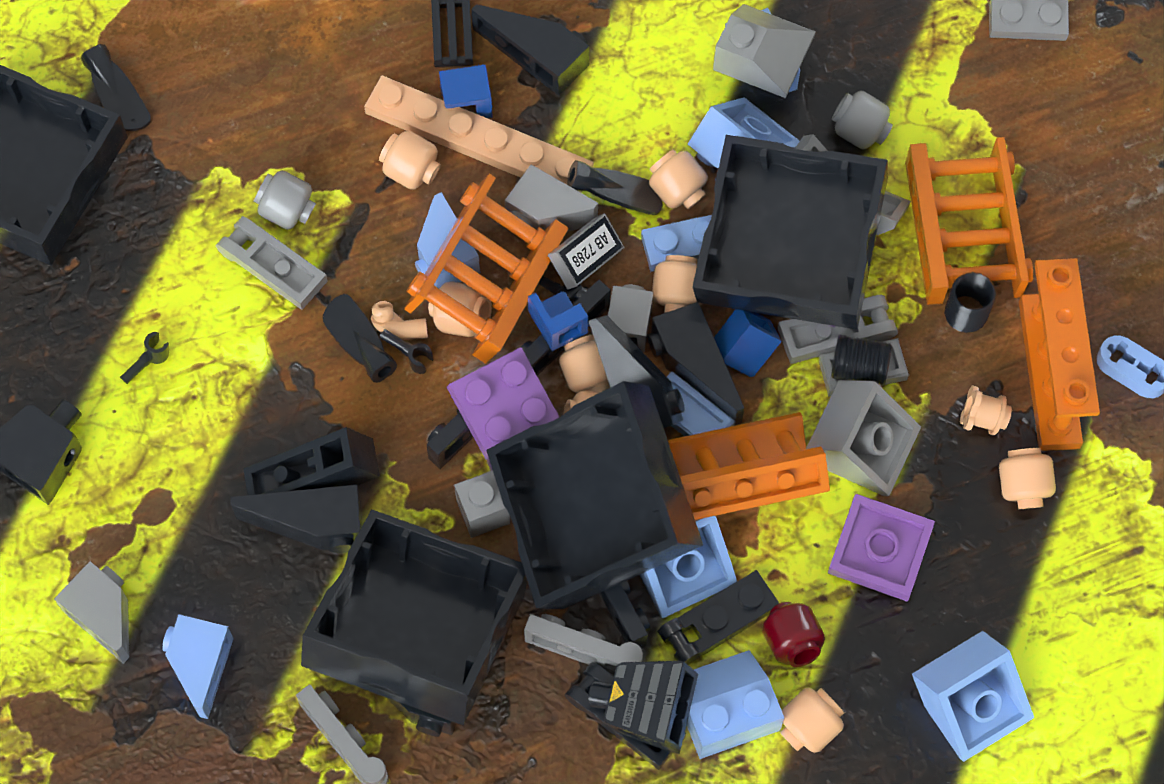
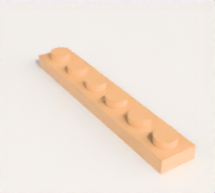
[364,76,594,193]

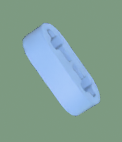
[1096,335,1164,398]

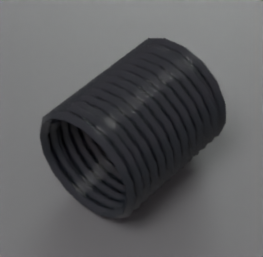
[944,272,996,333]
[831,334,892,386]

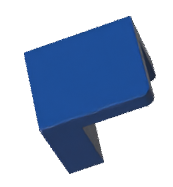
[439,65,493,118]
[528,292,588,351]
[714,309,782,377]

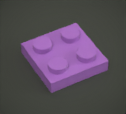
[447,347,559,460]
[828,494,935,602]

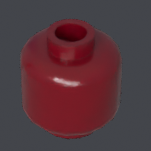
[762,602,825,667]

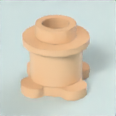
[960,385,1012,435]

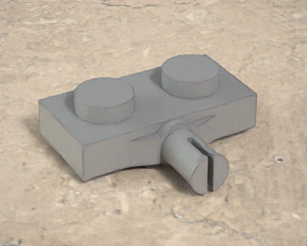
[989,0,1069,41]

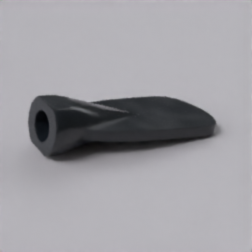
[81,44,151,131]
[567,160,663,216]
[323,294,397,383]

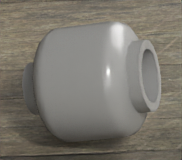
[832,91,893,149]
[253,170,316,230]

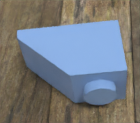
[415,192,480,288]
[163,614,234,719]

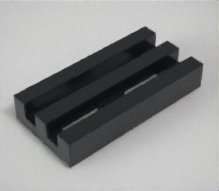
[431,0,473,67]

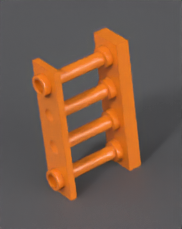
[905,137,1033,305]
[404,173,568,364]
[1019,258,1100,451]
[668,412,830,520]

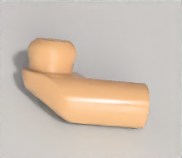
[371,301,428,341]

